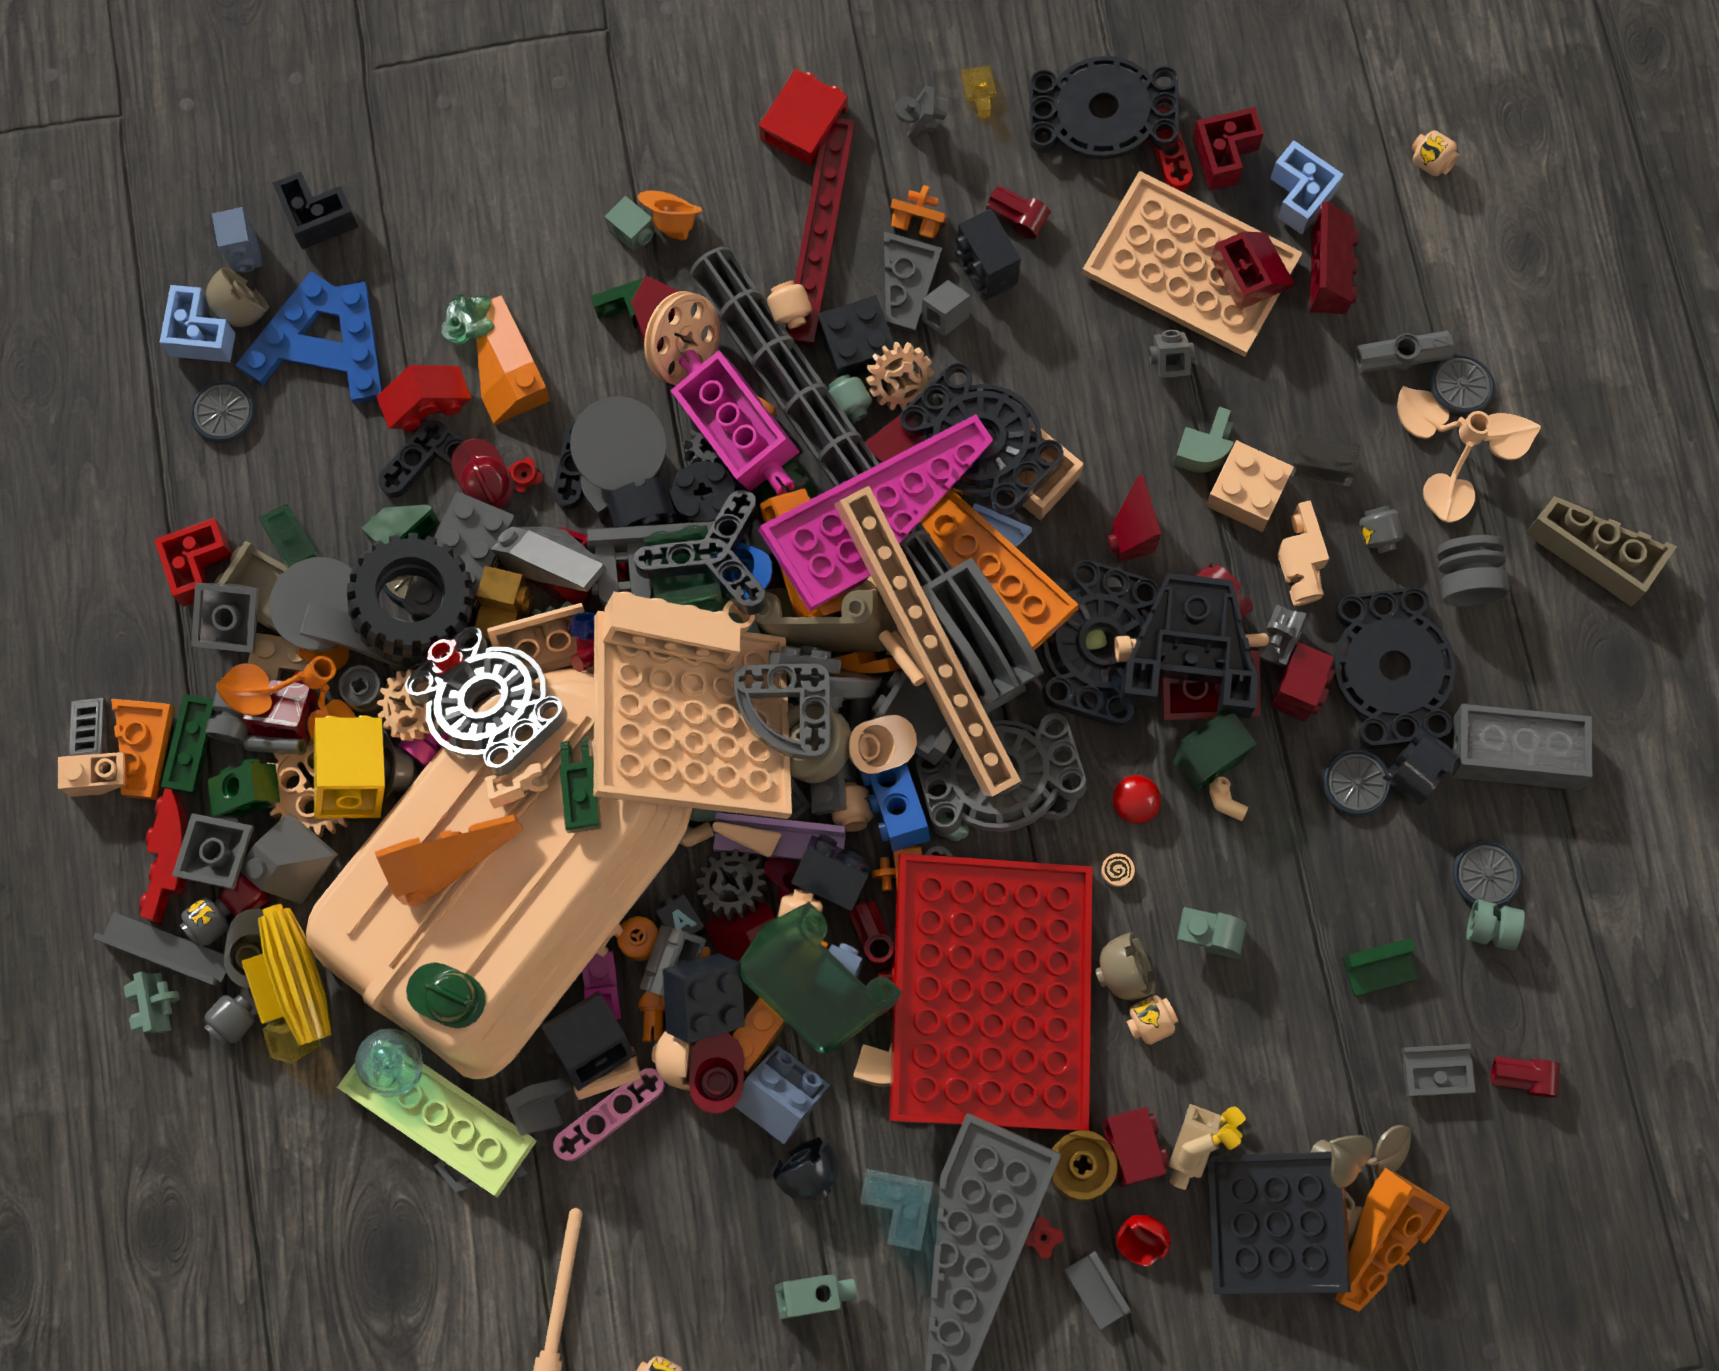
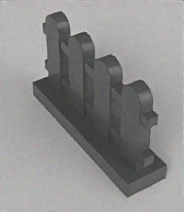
[587,521,716,606]

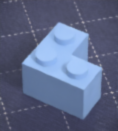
[1270,140,1344,234]
[160,285,235,362]

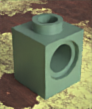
[605,195,655,252]

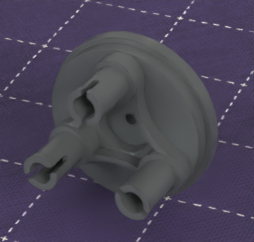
[570,396,666,492]
[269,557,352,652]
[787,669,882,729]

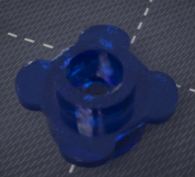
[569,612,596,639]

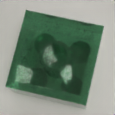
[1173,712,1257,793]

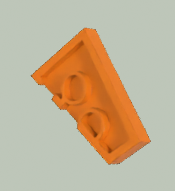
[111,699,175,800]

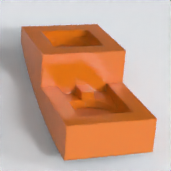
[834,651,902,673]

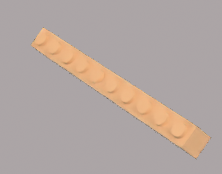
[834,486,1021,797]

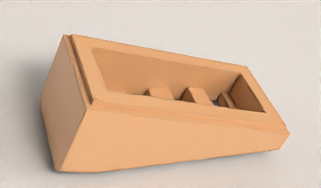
[712,822,783,859]

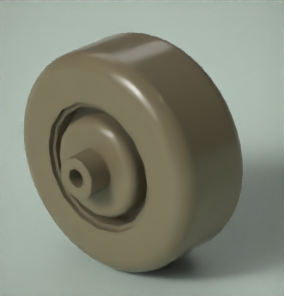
[787,704,851,783]

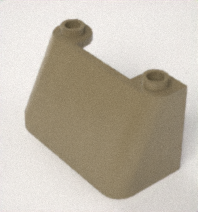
[751,588,897,652]

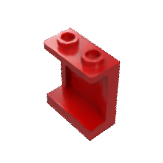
[759,69,848,167]

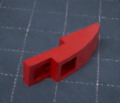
[139,788,188,925]

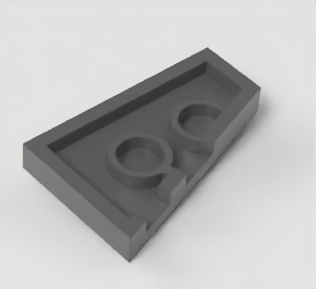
[884,231,942,334]

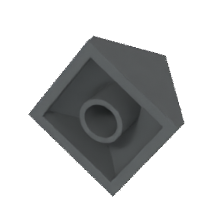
[191,583,259,653]

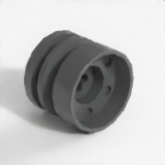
[1436,535,1511,607]

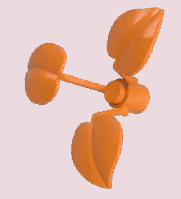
[216,646,356,741]

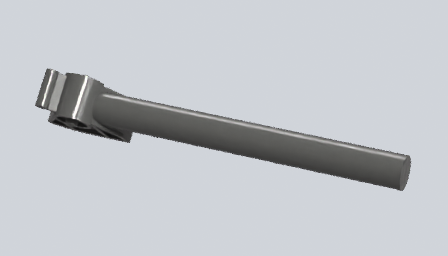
[690,247,1043,714]

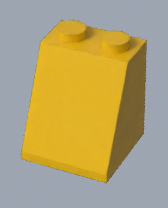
[314,716,385,819]

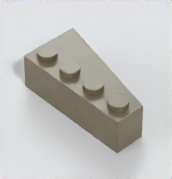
[1526,496,1677,607]

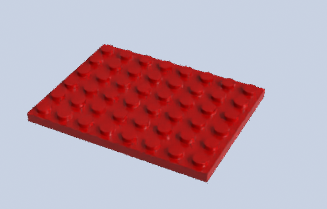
[889,853,1092,1131]

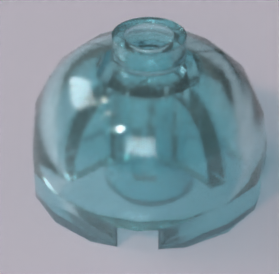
[355,1028,424,1097]

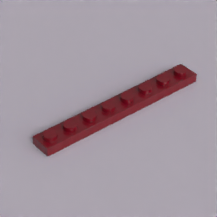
[785,118,855,347]

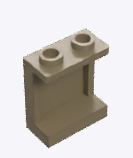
[214,541,289,636]

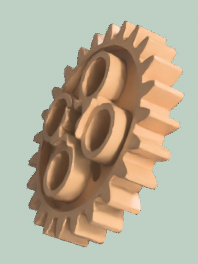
[267,738,356,837]

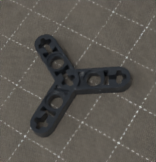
[634,490,766,615]

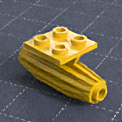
[241,904,332,1046]

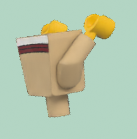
[1169,1104,1246,1190]

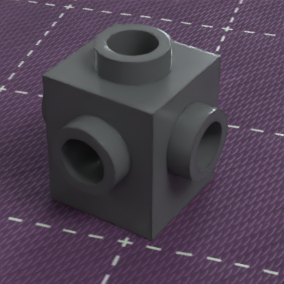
[1149,330,1195,378]

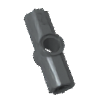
[1355,331,1454,373]

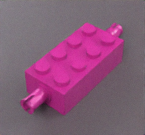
[670,349,799,496]

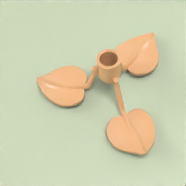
[1397,386,1541,523]

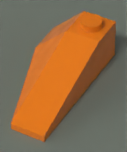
[1335,1168,1450,1312]

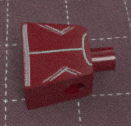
[243,671,320,746]

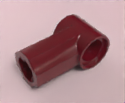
[986,185,1051,239]
[848,900,895,969]
[1490,1056,1561,1098]

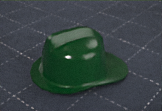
[406,962,486,1029]

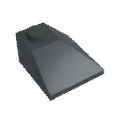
[172,813,254,890]
[240,813,338,904]

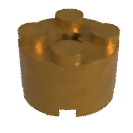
[1050,1130,1117,1202]

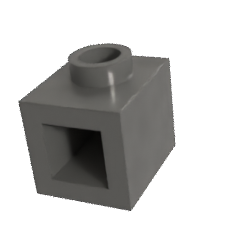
[922,280,970,336]

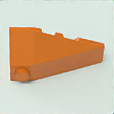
[473,295,551,426]
[375,814,524,907]

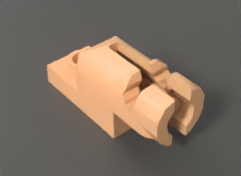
[1278,500,1329,606]

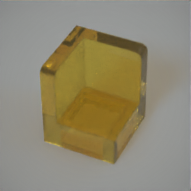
[263,1017,321,1064]

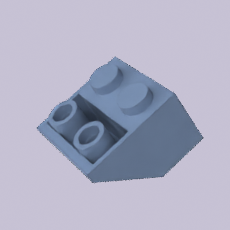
[735,1045,830,1144]

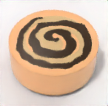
[1101,854,1135,888]

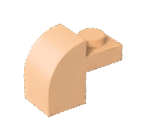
[853,1043,892,1087]

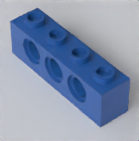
[853,727,930,852]

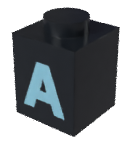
[656,894,707,937]

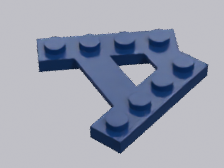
[236,271,383,404]

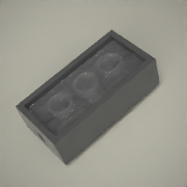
[1452,704,1592,790]

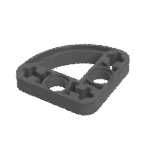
[734,663,831,760]

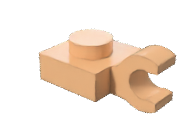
[485,763,549,809]

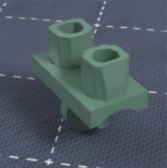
[124,972,180,1033]

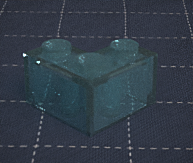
[860,1169,933,1252]

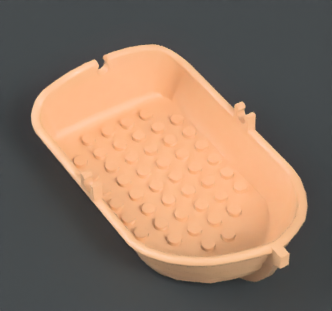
[306,667,693,1079]

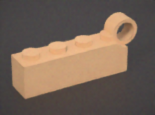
[602,591,755,667]

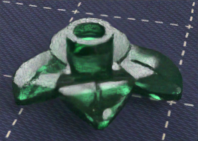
[441,294,495,344]

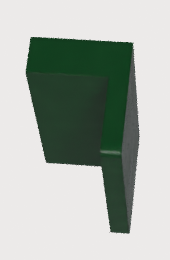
[1342,938,1417,997]

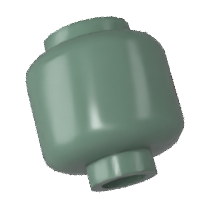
[828,374,872,423]

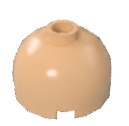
[652,1031,697,1091]

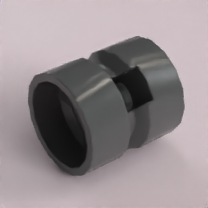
[338,665,386,716]
[205,690,250,745]

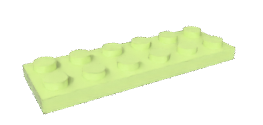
[337,1032,537,1198]

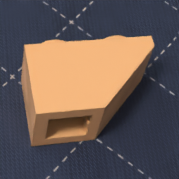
[58,752,125,797]

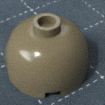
[205,267,269,327]
[1096,932,1156,1001]

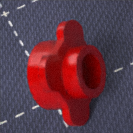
[507,457,543,493]
[427,639,464,674]
[1025,1217,1064,1259]

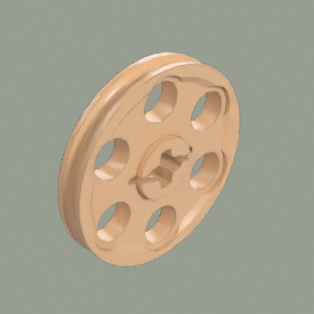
[644,291,720,386]

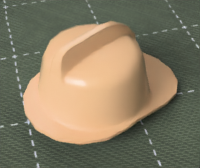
[848,715,917,774]

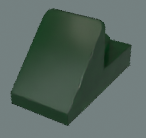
[590,276,649,329]

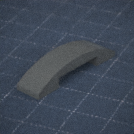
[299,603,415,672]

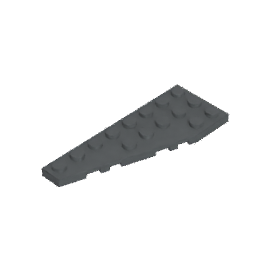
[925,1113,1062,1371]

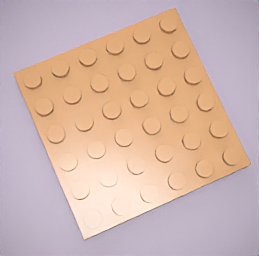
[594,611,792,819]

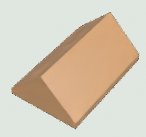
[487,603,589,673]

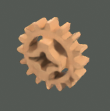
[866,342,935,410]
[377,670,437,741]

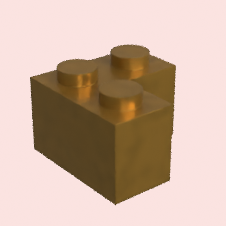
[475,566,533,644]

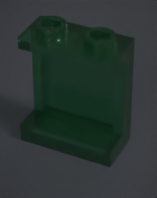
[643,525,723,611]

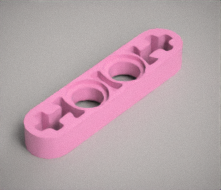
[553,1068,665,1161]

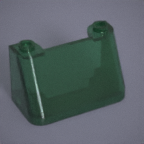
[740,902,902,1054]

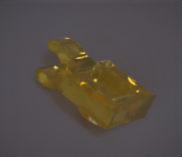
[960,65,996,119]

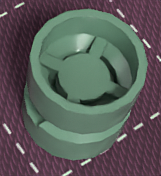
[1466,899,1525,952]

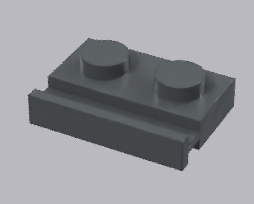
[1401,1044,1476,1097]

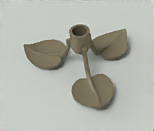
[1311,1125,1411,1247]

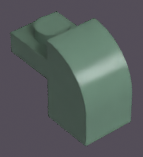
[1173,407,1234,473]
[1176,907,1247,960]

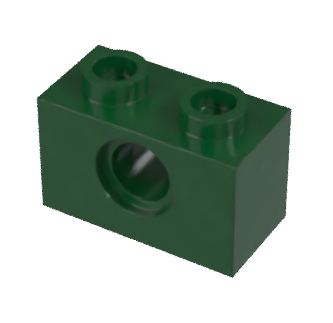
[208,759,280,819]

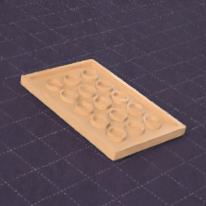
[1082,171,1303,357]

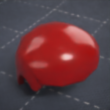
[1112,774,1161,824]
[1116,1214,1172,1267]

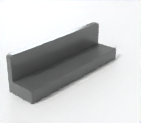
[93,912,228,990]

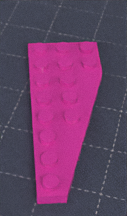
[759,414,993,612]

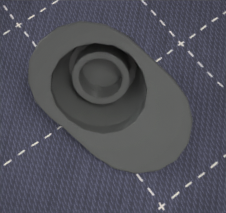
[382,729,418,799]
[224,909,264,989]

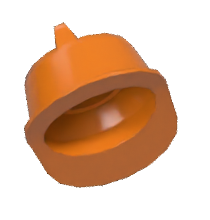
[637,191,703,241]

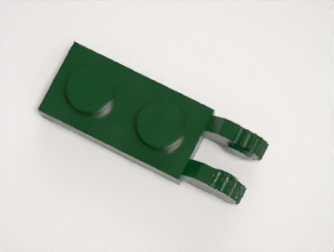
[559,737,602,834]

